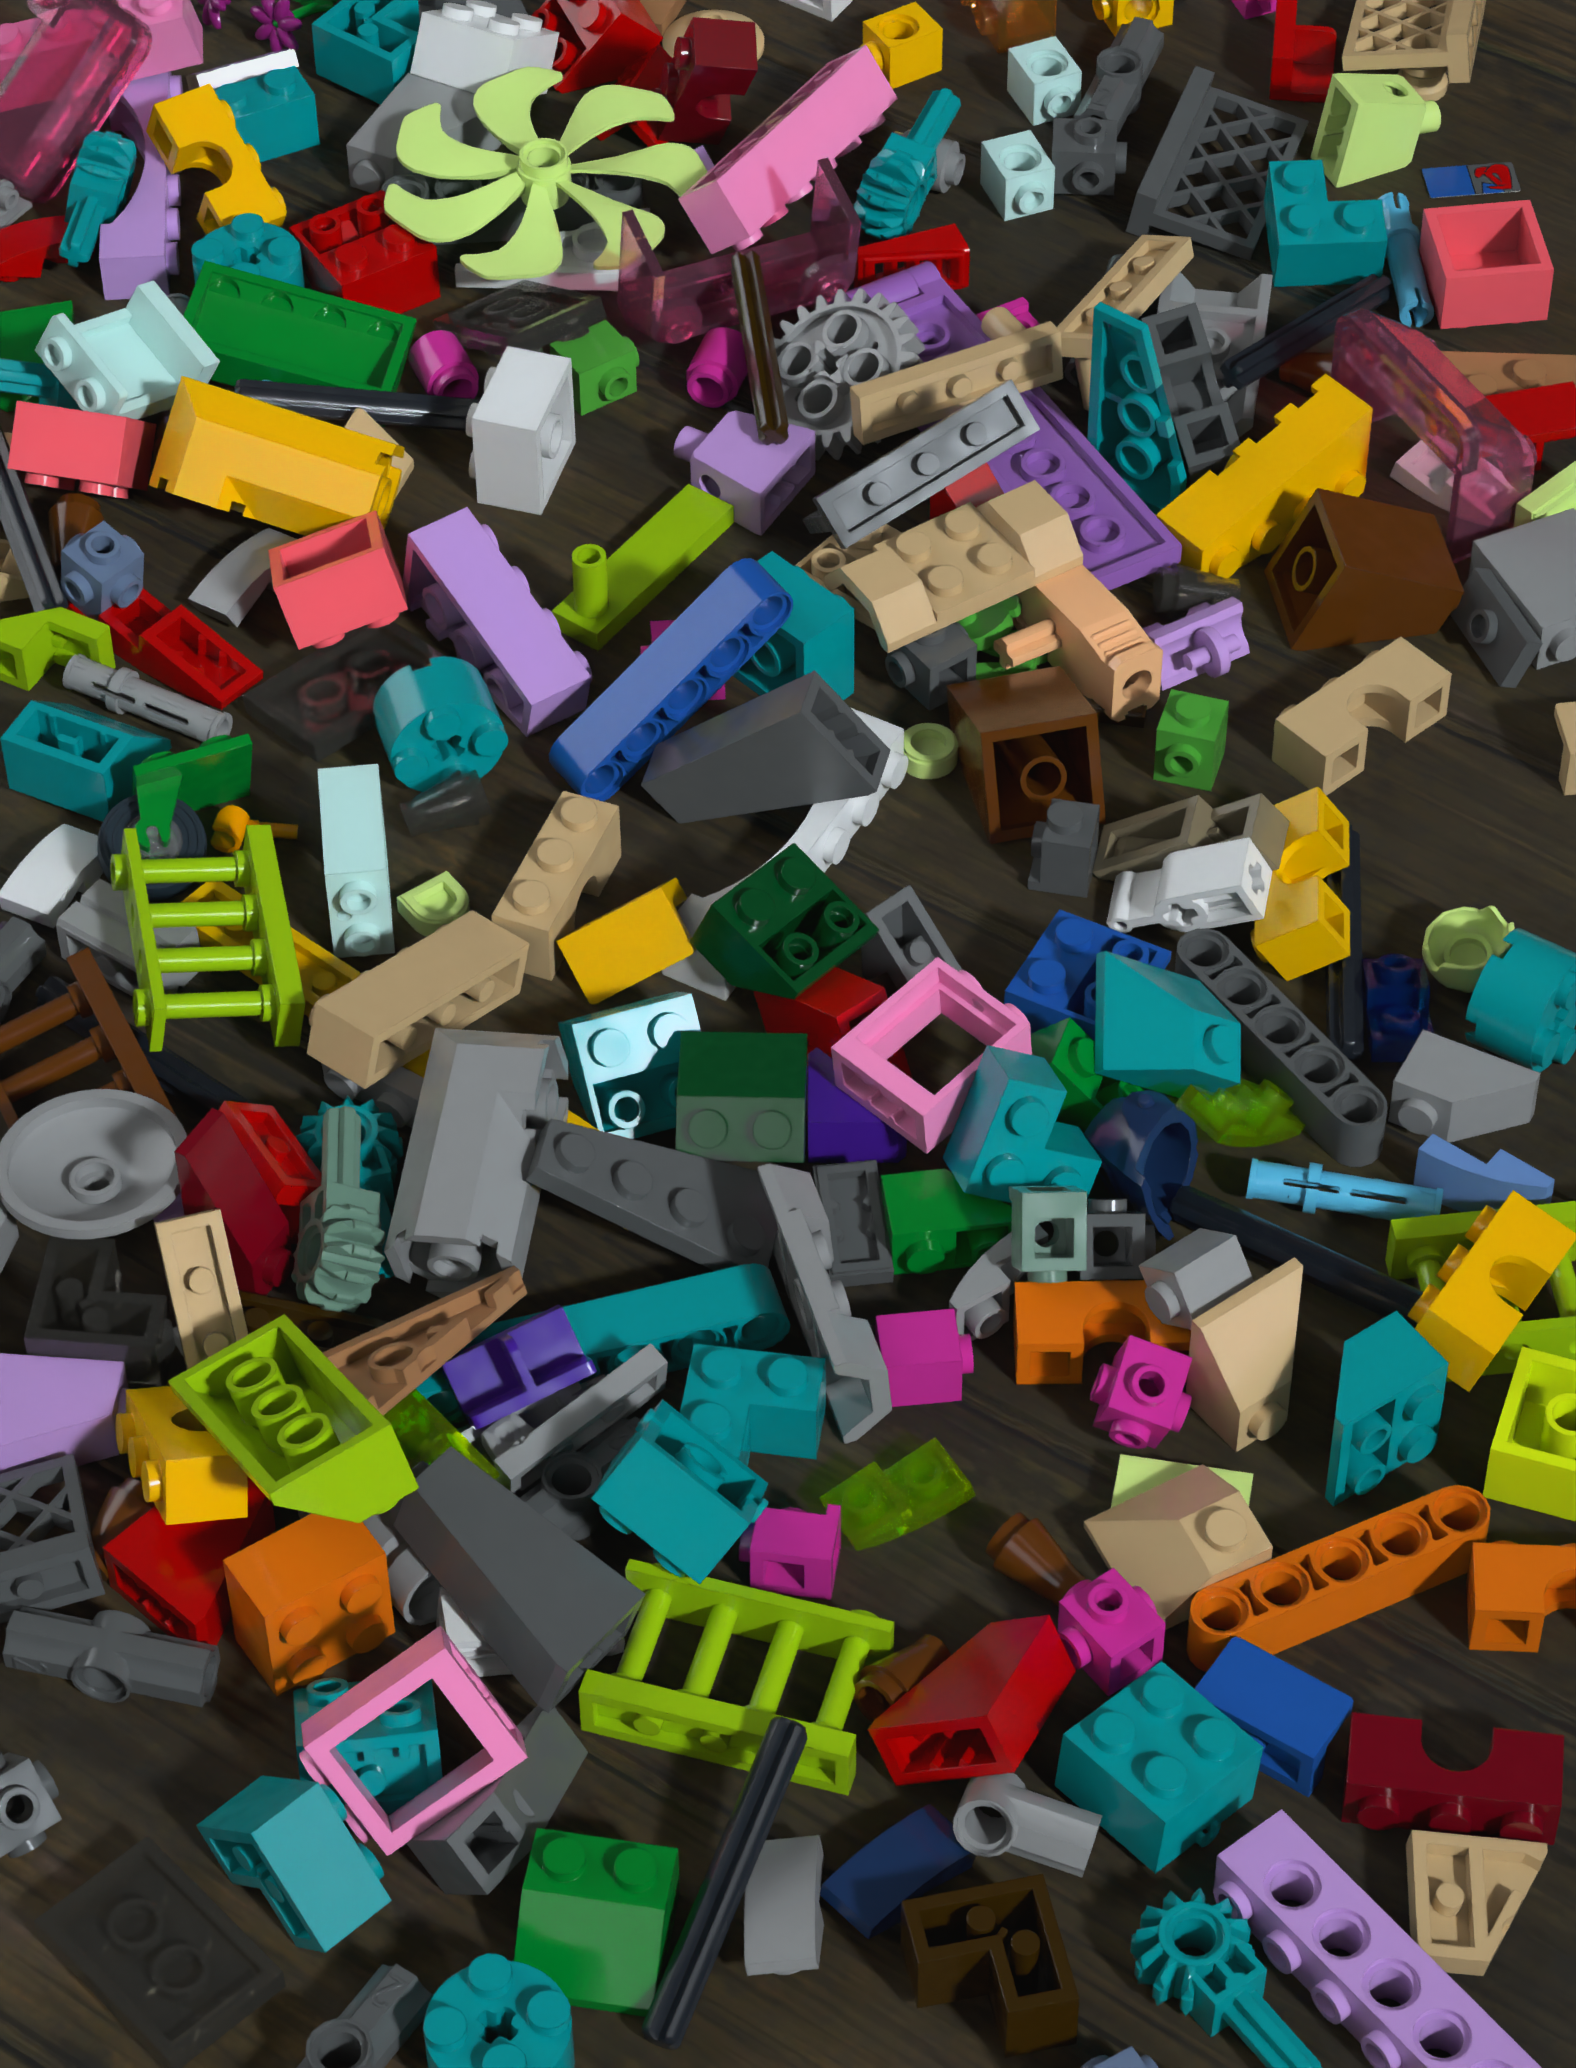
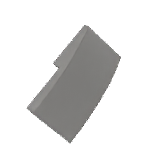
[188,528,297,627]
[949,1224,1049,1341]
[744,1835,824,1976]

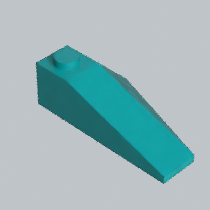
[1087,302,1187,515]

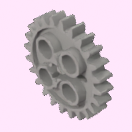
[774,288,925,460]

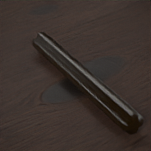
[731,250,789,445]

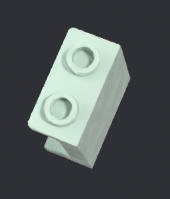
[35,280,220,420]

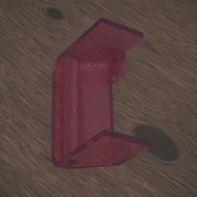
[0,0,152,203]
[617,157,861,344]
[1331,308,1537,564]

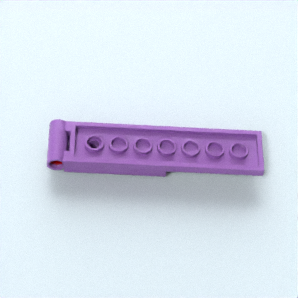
[829,261,1182,590]

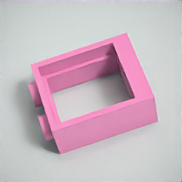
[831,957,1032,1154]
[299,1626,528,1856]

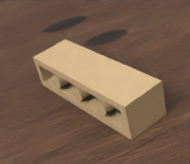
[307,910,530,1089]

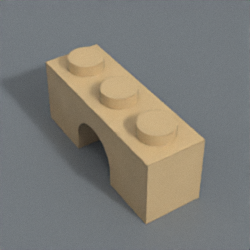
[1272,637,1452,796]
[491,791,622,981]

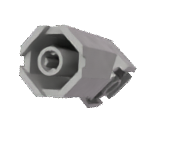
[384,1028,568,1298]

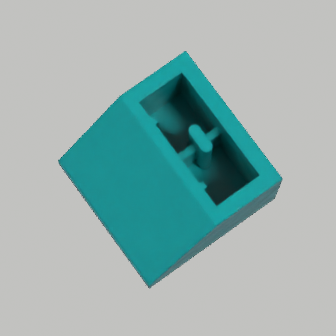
[0,700,172,822]
[558,991,701,1139]
[1325,1311,1449,1507]

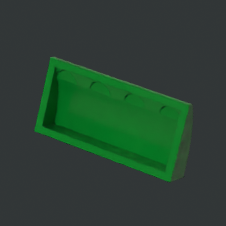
[183,261,417,427]

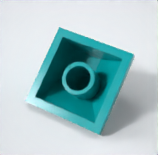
[1095,951,1241,1101]

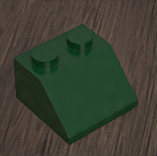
[676,1031,808,1163]

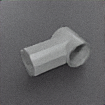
[953,1773,1102,1878]

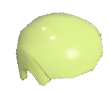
[1422,905,1515,993]

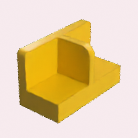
[556,877,696,1005]

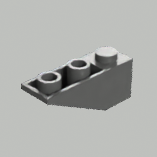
[406,1705,588,1895]

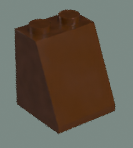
[1264,488,1464,651]
[946,666,1106,844]

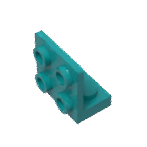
[293,1678,443,1814]

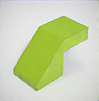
[0,607,116,691]

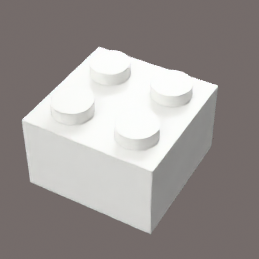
[410,0,559,95]
[466,346,576,515]

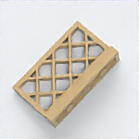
[1342,0,1486,83]

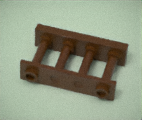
[0,947,178,1129]

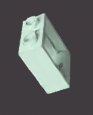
[317,764,395,958]

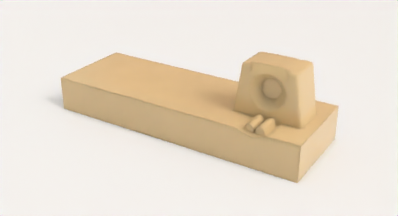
[154,1208,248,1369]

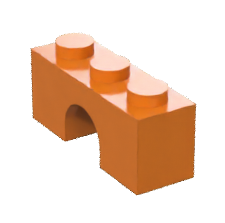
[1013,1279,1191,1385]
[1466,1540,1576,1653]

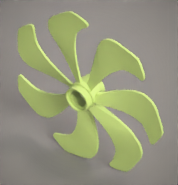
[384,66,708,280]

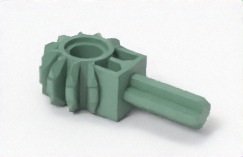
[291,1106,386,1313]

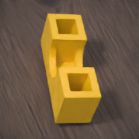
[146,83,287,235]
[1251,786,1350,981]
[1407,1190,1576,1392]
[115,1386,248,1525]

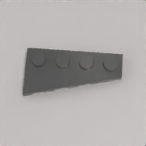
[526,1118,778,1271]

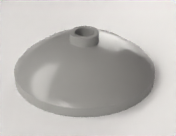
[0,1089,187,1240]

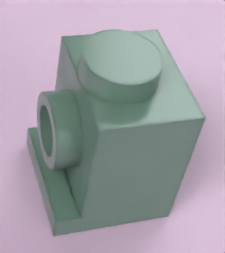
[1009,1185,1087,1283]

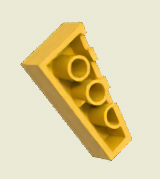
[1156,373,1373,593]

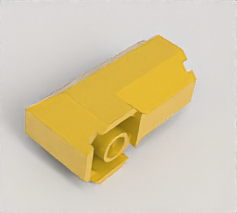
[149,376,405,536]

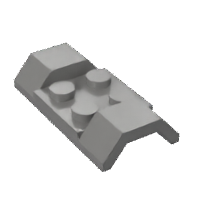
[1157,272,1273,437]
[757,1163,892,1444]

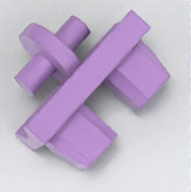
[1143,597,1250,691]

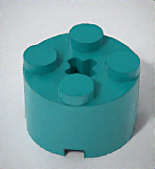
[191,213,305,288]
[373,656,508,798]
[1465,928,1576,1072]
[423,1953,575,2068]

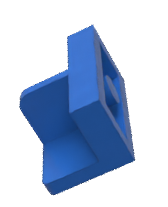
[1195,1637,1353,1798]

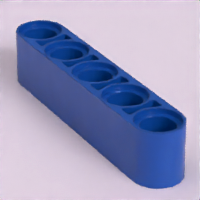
[549,558,793,801]

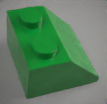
[514,1828,680,2017]

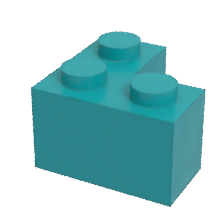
[311,0,420,105]
[1264,160,1388,287]
[943,1045,1102,1203]
[680,1343,826,1467]
[196,1775,392,1953]

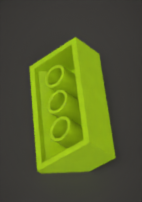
[168,1314,419,1523]

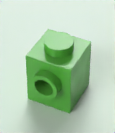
[550,320,639,416]
[1153,689,1229,792]

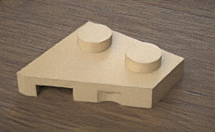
[1406,1830,1548,1976]

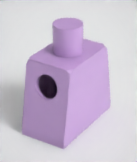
[674,411,815,536]

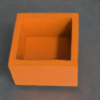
[223,1513,395,1697]

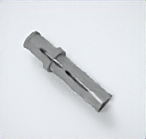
[63,653,233,742]

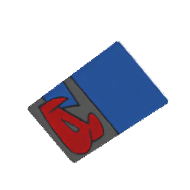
[1422,162,1521,198]

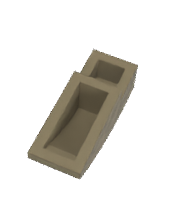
[1092,793,1290,881]

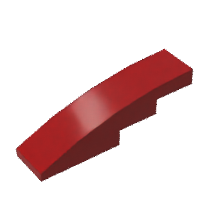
[67,588,264,710]

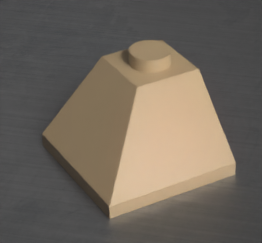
[1186,1257,1303,1452]
[1084,1464,1273,1630]

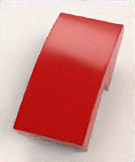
[0,216,97,282]

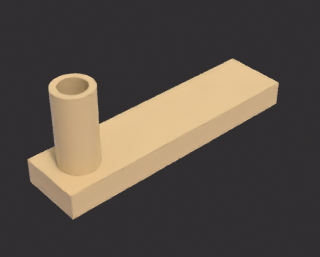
[1057,235,1194,411]
[850,307,1063,445]

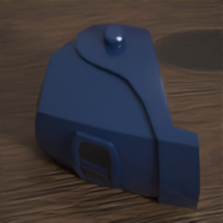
[1084,1090,1198,1241]

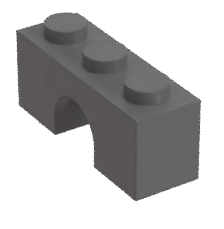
[1142,302,1241,487]

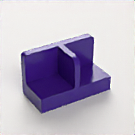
[441,1305,597,1430]

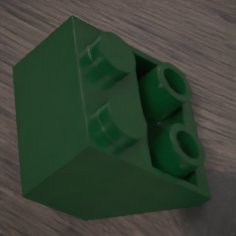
[690,843,879,999]

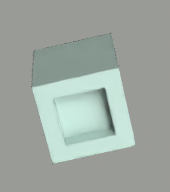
[1007,36,1082,126]
[980,130,1055,221]

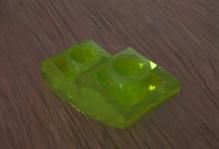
[1175,1078,1306,1147]
[819,1437,976,1551]

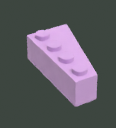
[403,507,592,737]

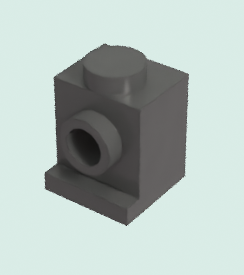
[1028,798,1100,898]

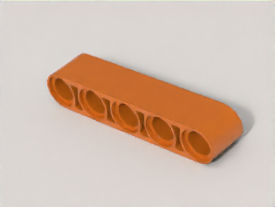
[1186,1485,1491,1672]

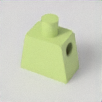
[1310,73,1441,188]

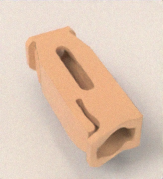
[994,564,1163,722]

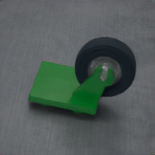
[97,733,252,901]

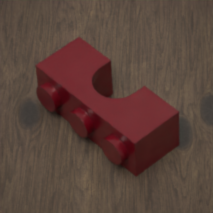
[651,17,758,145]
[1341,1712,1564,1845]

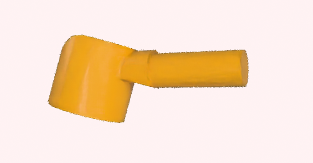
[211,805,298,853]

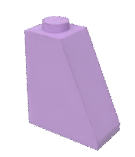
[0,1353,129,1474]

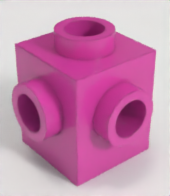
[1090,1335,1192,1449]
[1057,1568,1166,1696]

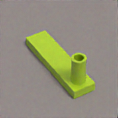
[551,484,734,651]

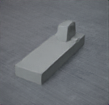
[481,1343,668,1498]

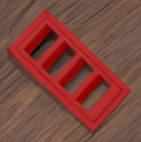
[854,223,970,290]

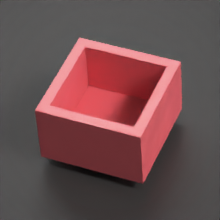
[1419,200,1554,329]
[7,401,157,499]
[268,510,408,650]

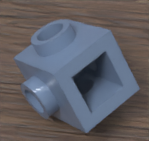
[61,520,144,621]

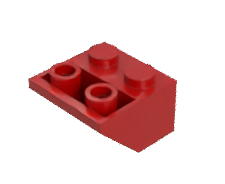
[531,0,663,94]
[289,189,441,314]

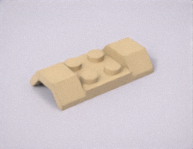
[824,480,1083,653]

